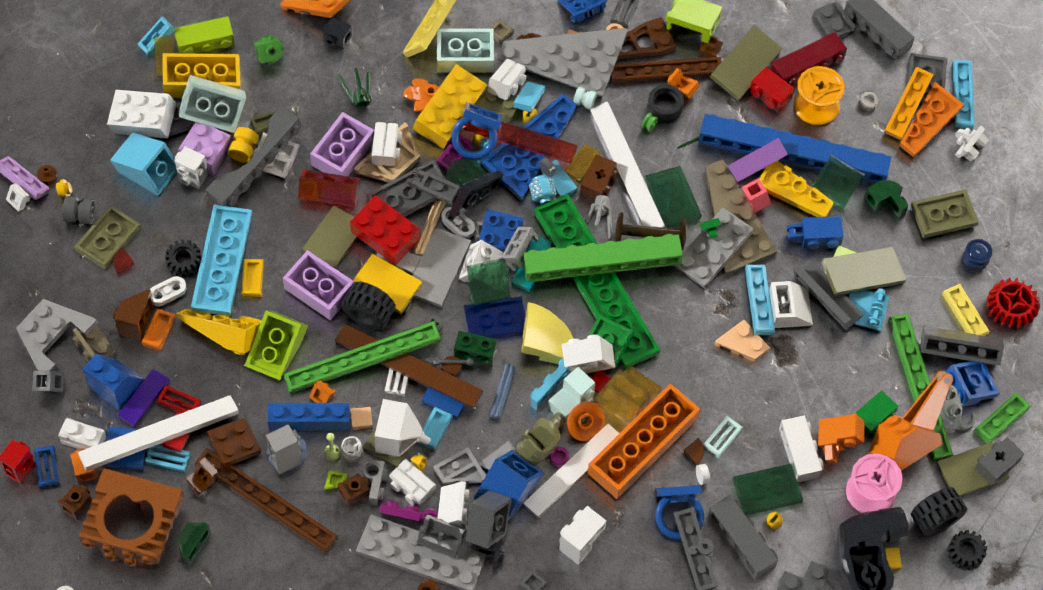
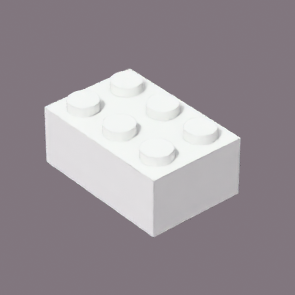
[107,90,176,138]

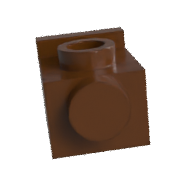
[337,473,371,507]
[58,484,92,520]

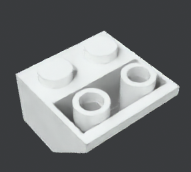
[769,281,813,328]
[438,482,469,528]

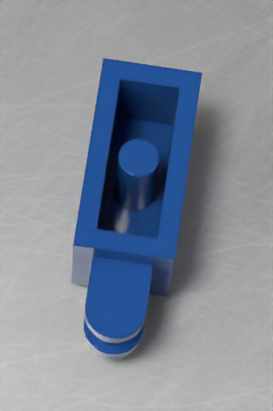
[786,216,844,249]

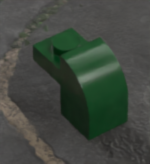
[864,180,908,219]

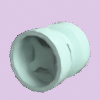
[573,86,597,110]

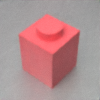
[742,178,771,213]

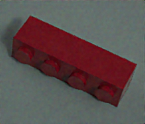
[770,32,847,86]

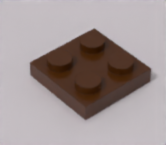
[207,418,261,467]

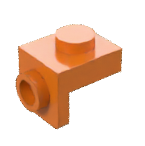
[667,68,700,99]

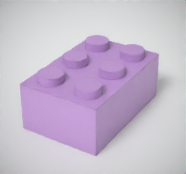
[310,112,375,183]
[283,250,354,320]

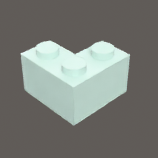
[548,367,595,424]

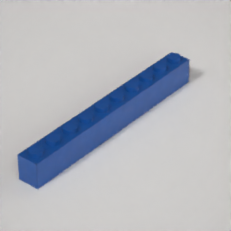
[699,114,892,183]

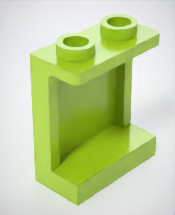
[665,0,723,43]

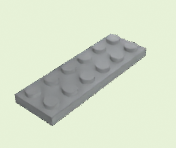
[356,515,487,590]

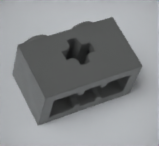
[975,437,1024,486]

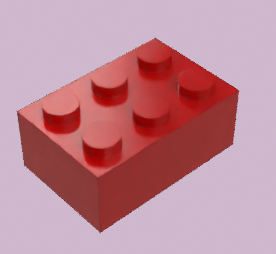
[350,195,421,266]

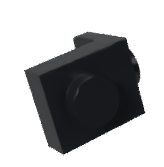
[475,543,505,569]

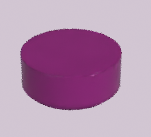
[549,447,569,468]

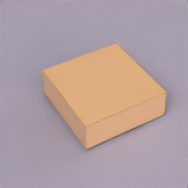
[351,407,373,430]

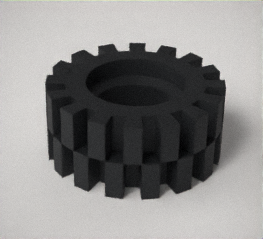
[165,239,202,278]
[947,530,987,570]

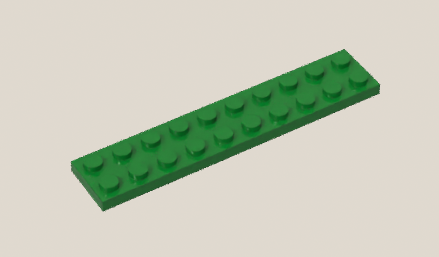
[534,194,660,369]

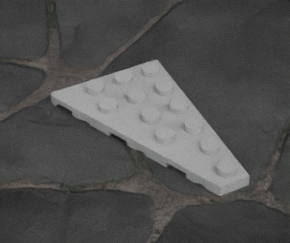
[497,28,628,98]

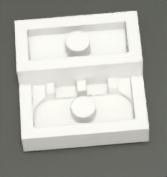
[252,133,300,179]

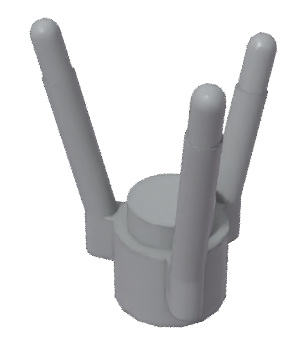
[584,195,612,239]

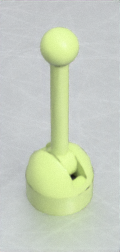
[324,433,341,462]

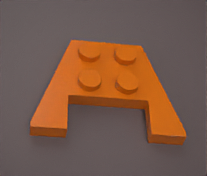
[280,0,350,18]

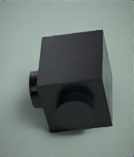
[322,17,352,50]

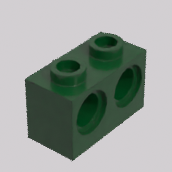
[454,331,497,367]

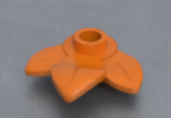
[403,78,439,112]

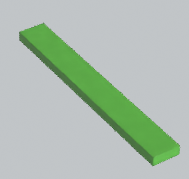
[889,313,954,462]
[284,321,442,394]

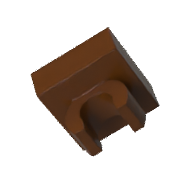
[699,35,724,58]

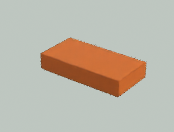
[141,309,176,351]

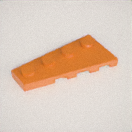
[900,82,964,157]

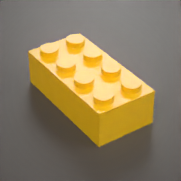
[162,53,240,98]
[412,64,487,150]

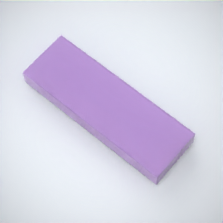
[0,156,50,200]

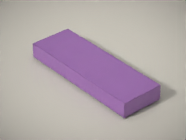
[728,138,788,182]

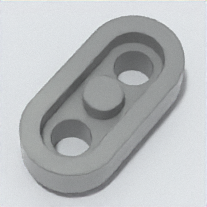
[442,207,475,239]

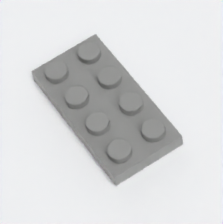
[674,207,753,289]

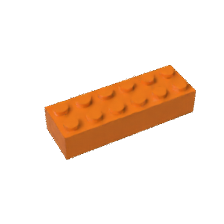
[587,383,700,499]

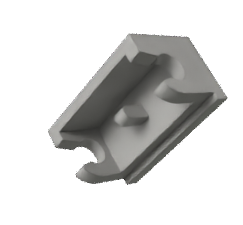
[501,227,539,271]

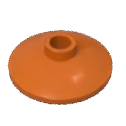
[567,402,605,441]

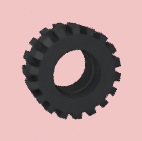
[341,282,396,330]
[910,487,968,536]

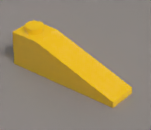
[176,309,262,355]

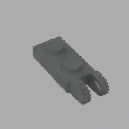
[406,168,461,205]

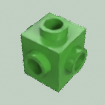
[253,35,284,64]

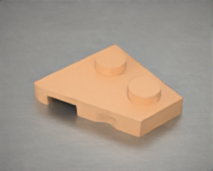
[715,320,770,362]

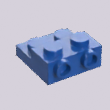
[945,361,1000,407]

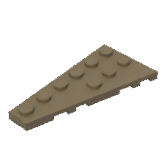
[705,159,777,277]

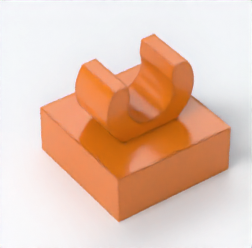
[309,380,336,403]

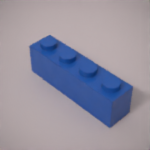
[268,403,350,431]

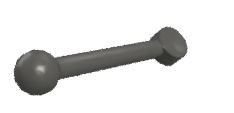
[432,357,474,366]

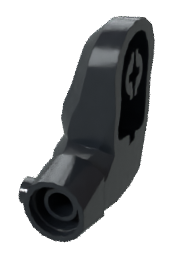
[837,507,909,590]

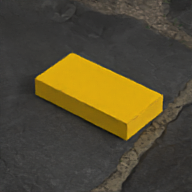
[241,259,264,298]

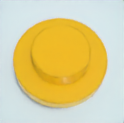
[56,179,72,198]

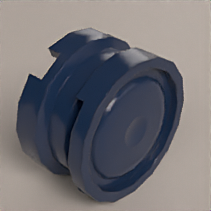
[963,239,993,270]

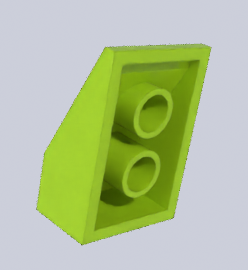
[245,310,308,380]

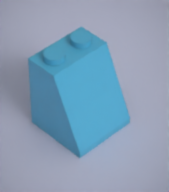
[110,132,177,196]

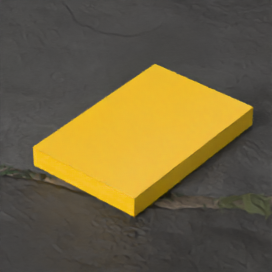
[353,254,422,314]

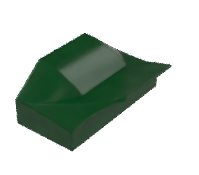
[177,521,211,565]

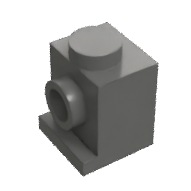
[32,371,64,393]

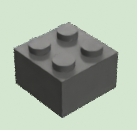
[465,491,512,548]

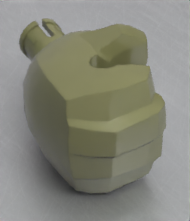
[517,412,566,464]

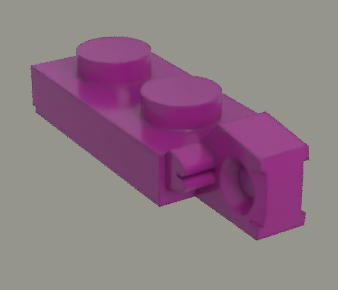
[379,500,438,522]

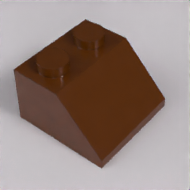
[113,289,155,342]

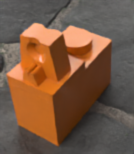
[818,414,864,465]

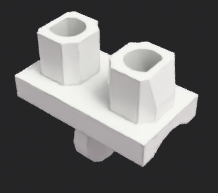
[955,126,989,161]

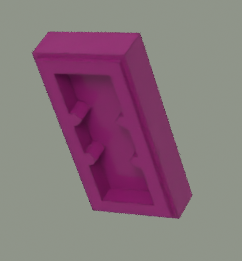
[436,134,473,175]

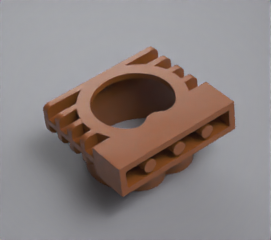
[78,468,184,567]

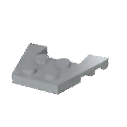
[16,299,99,371]

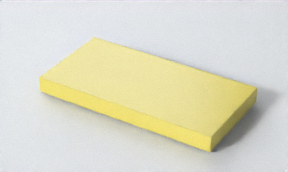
[402,0,456,57]

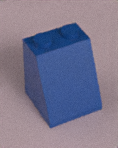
[83,354,145,410]
[473,450,544,520]

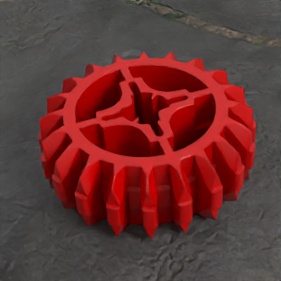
[987,277,1040,329]

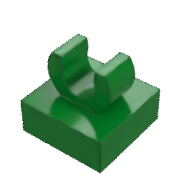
[700,218,721,239]

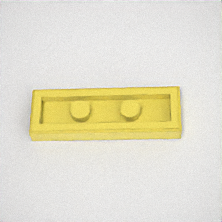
[942,284,990,336]

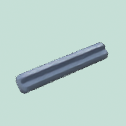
[490,364,515,420]

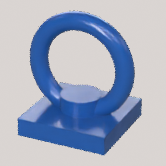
[451,102,502,160]
[655,485,704,540]

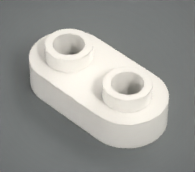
[150,276,187,306]

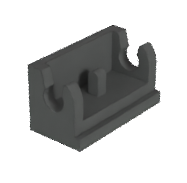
[417,515,465,558]

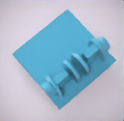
[849,289,890,331]

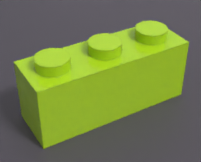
[174,16,235,54]

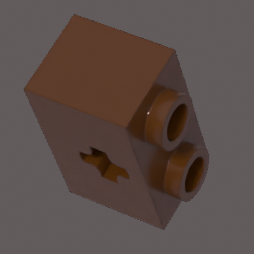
[580,154,618,200]

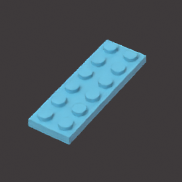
[191,205,252,316]

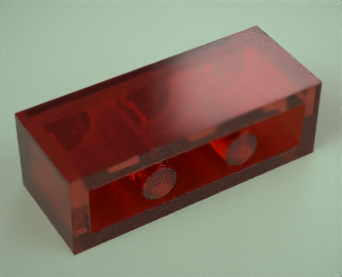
[298,169,360,208]

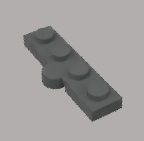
[674,507,718,590]

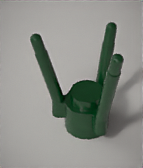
[337,68,372,108]

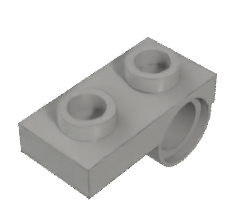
[363,460,388,507]

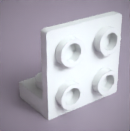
[458,240,509,291]

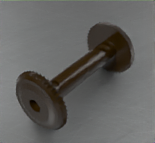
[615,212,687,251]

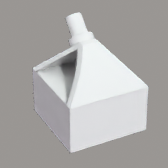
[375,399,431,457]

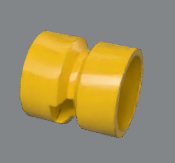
[227,127,259,163]

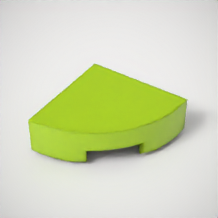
[324,470,349,491]

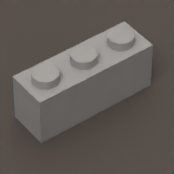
[266,425,302,474]

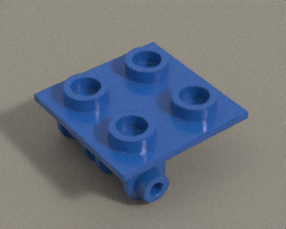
[558,0,607,23]
[479,209,524,252]

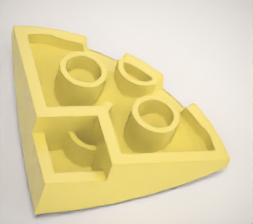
[521,302,574,364]

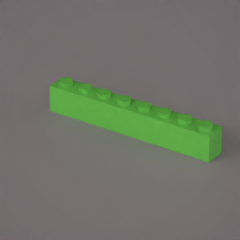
[523,234,683,282]

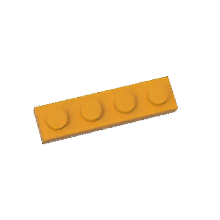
[884,67,933,140]

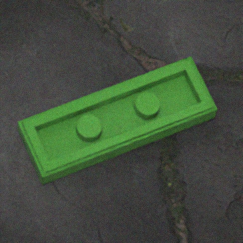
[974,392,1031,444]

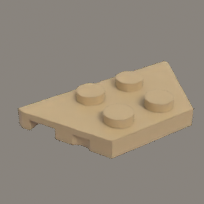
[354,122,420,183]

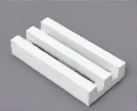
[385,369,408,397]

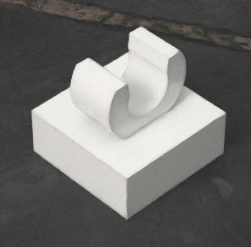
[6,183,31,211]

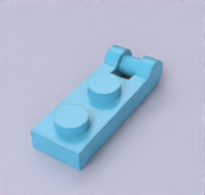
[530,358,570,410]

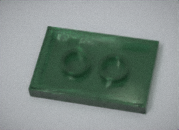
[644,166,702,228]
[732,463,803,516]

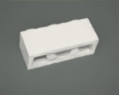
[779,416,824,483]

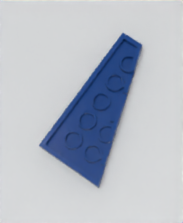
[482,93,577,201]

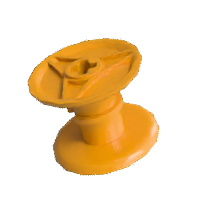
[794,66,845,125]

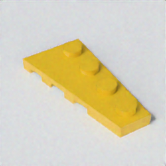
[759,160,834,217]

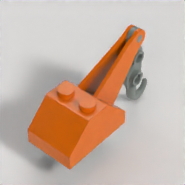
[869,371,975,471]

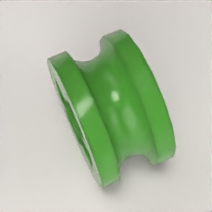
[641,113,658,132]

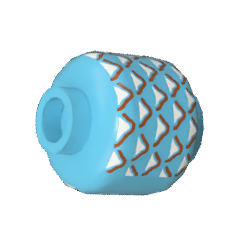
[529,175,556,205]

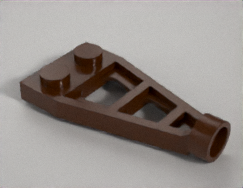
[617,17,676,60]

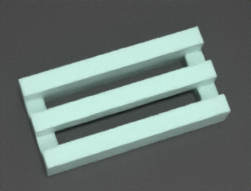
[703,416,743,459]

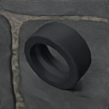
[647,84,684,122]

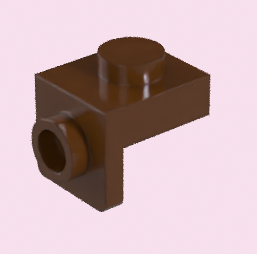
[186,458,218,494]

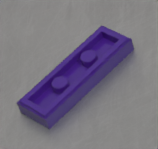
[118,369,170,428]

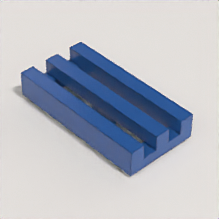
[34,445,60,489]

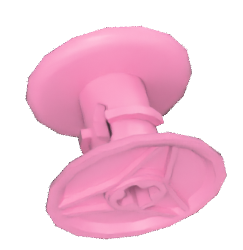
[846,454,903,513]

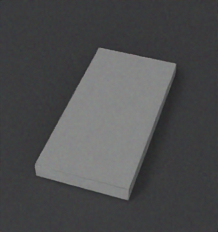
[413,227,471,308]

